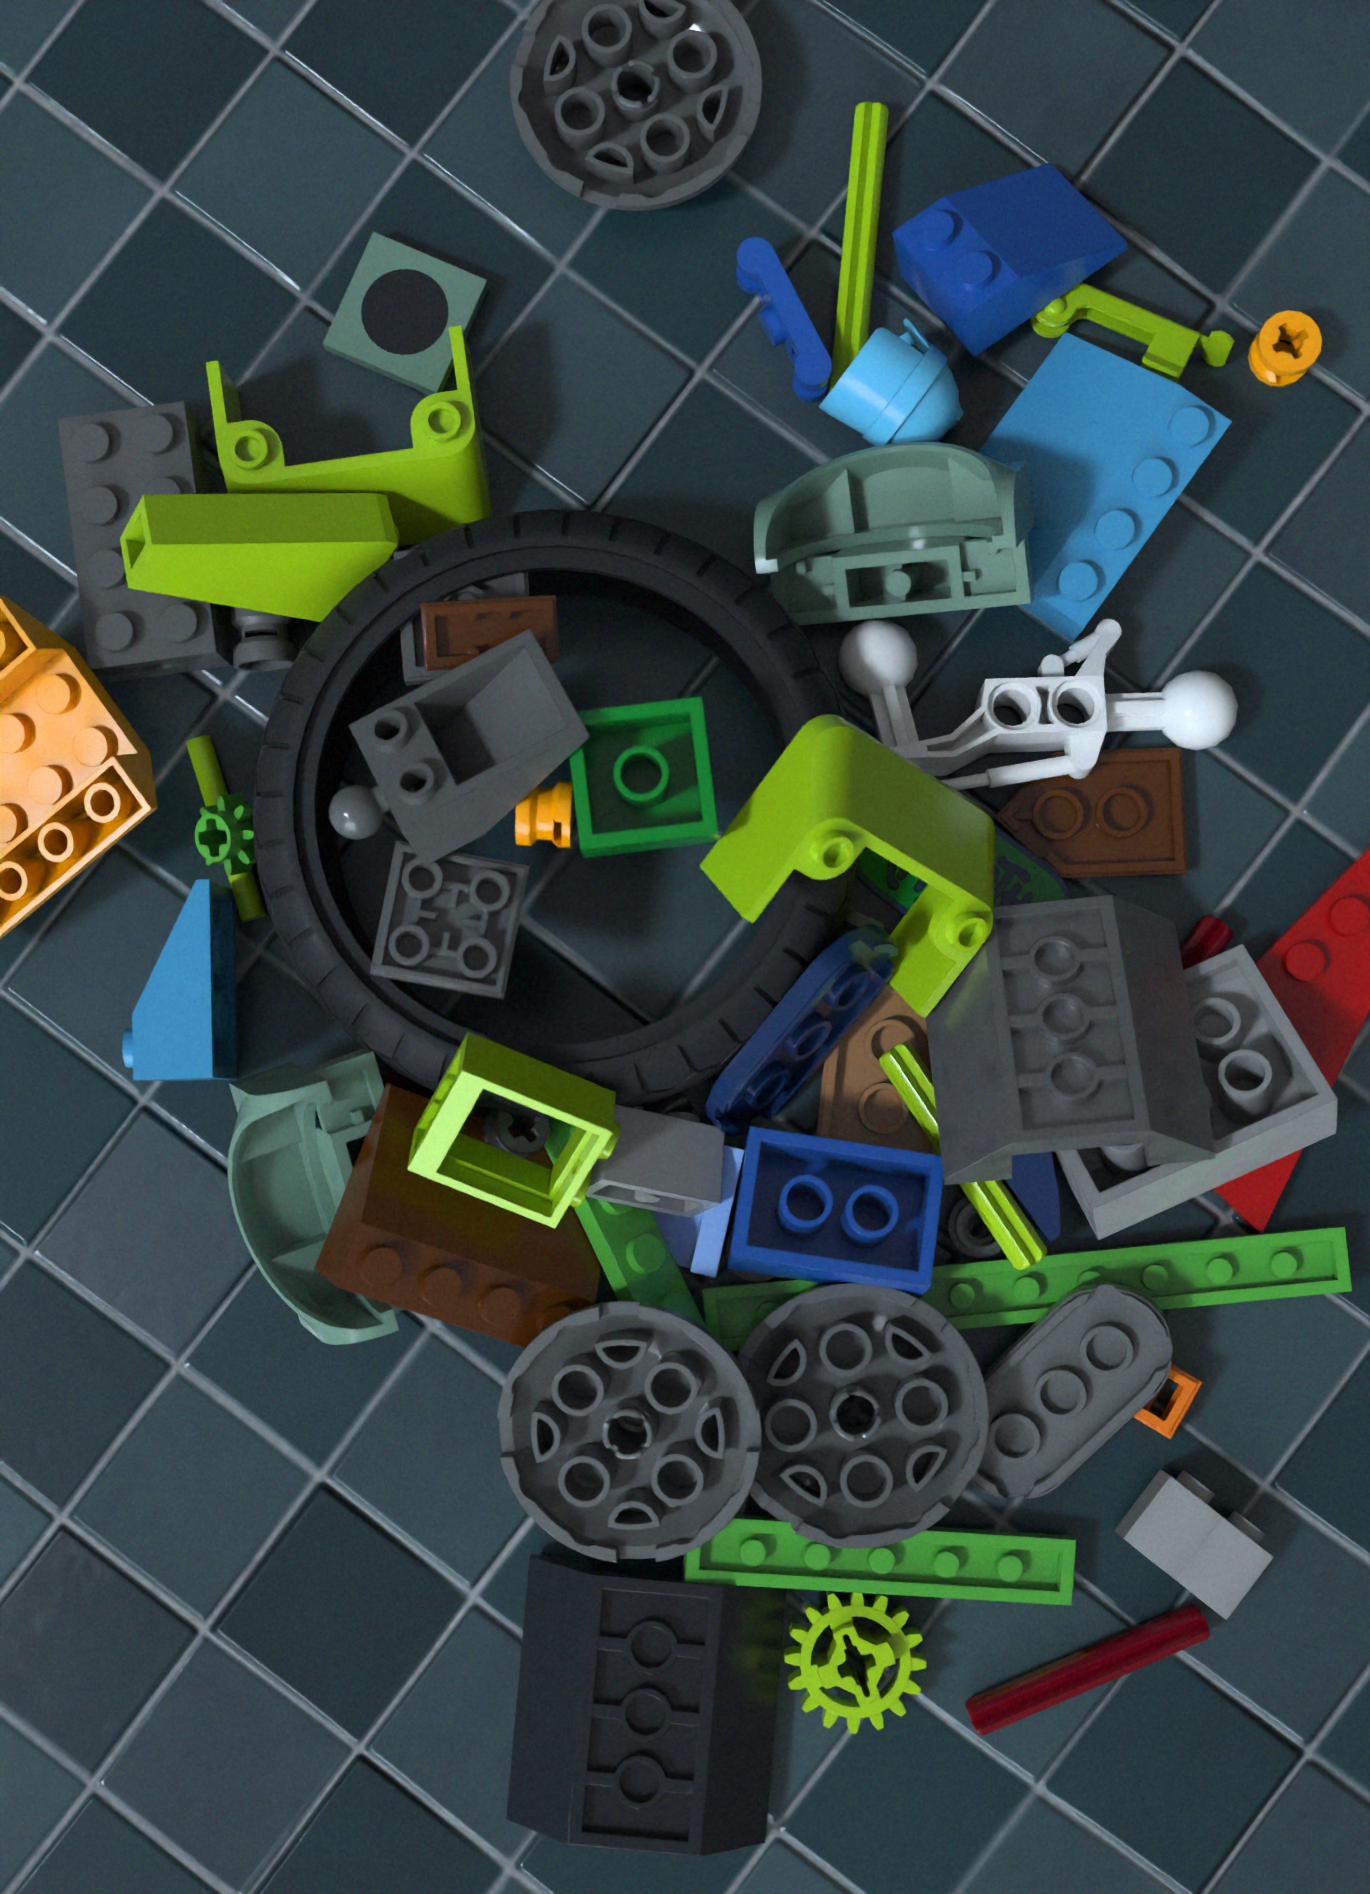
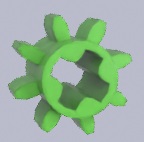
[195,793,257,876]

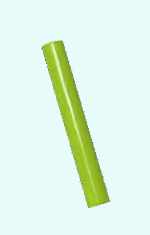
[186,735,266,922]

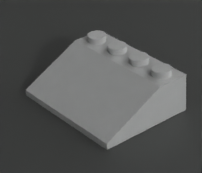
[1054,944,1338,1240]

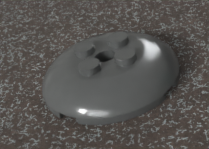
[510,0,762,211]
[736,1283,989,1549]
[497,1301,761,1563]

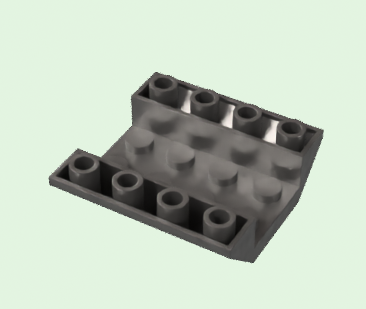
[925,895,1216,1185]

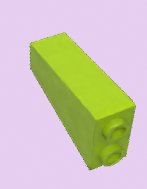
[120,493,400,622]

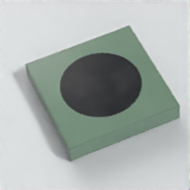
[322,231,489,395]

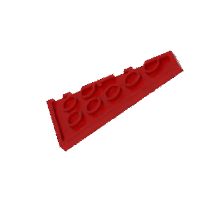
[1212,844,1370,1234]

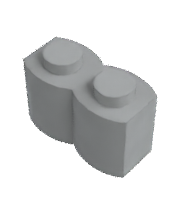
[1114,1469,1274,1620]

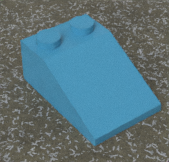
[122,879,238,1081]

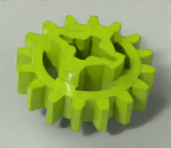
[784,1591,926,1734]

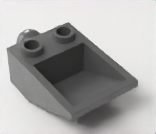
[329,629,590,866]

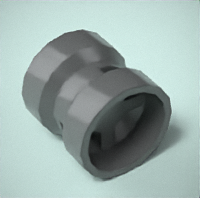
[230,606,297,672]

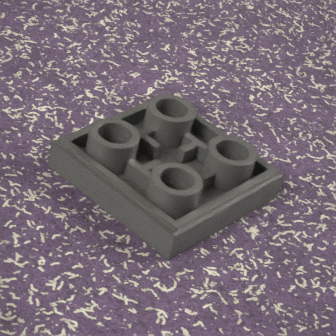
[370,840,529,1000]

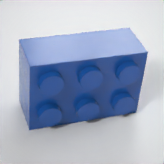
[727,1126,944,1298]

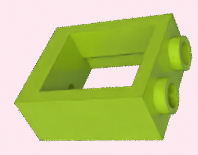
[407,1031,621,1228]

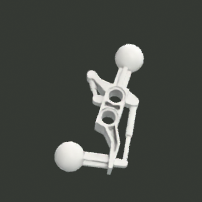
[838,619,1238,791]

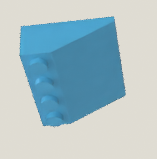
[972,332,1232,643]

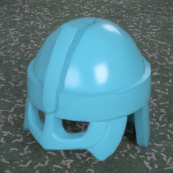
[818,318,964,446]

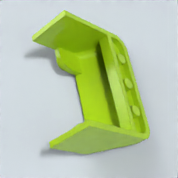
[206,325,493,551]
[699,714,995,1018]

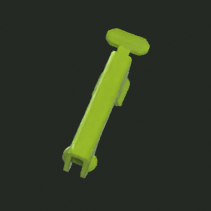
[1030,282,1235,384]

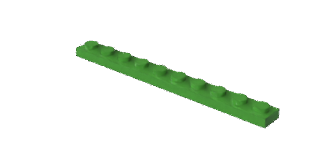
[702,1225,1352,1352]

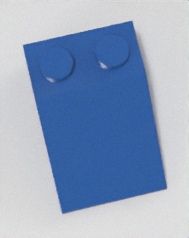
[892,163,1127,357]

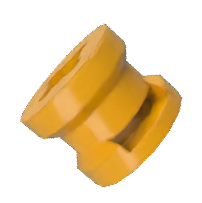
[1248,310,1322,387]
[515,780,575,848]

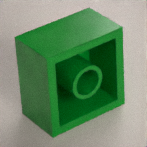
[569,697,718,858]

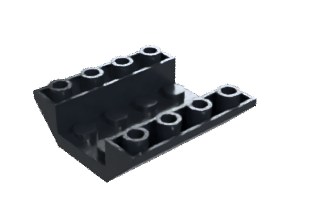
[506,1554,786,1857]

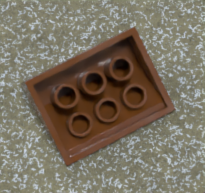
[314,1083,601,1348]

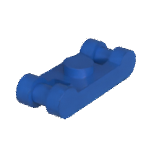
[736,237,832,403]

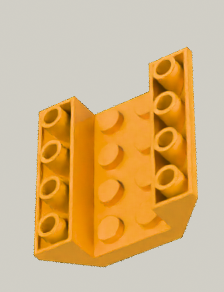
[0,596,157,940]

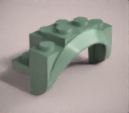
[753,442,1035,626]
[228,1048,405,1345]

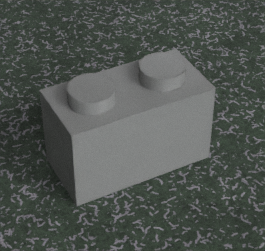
[585,1104,724,1218]

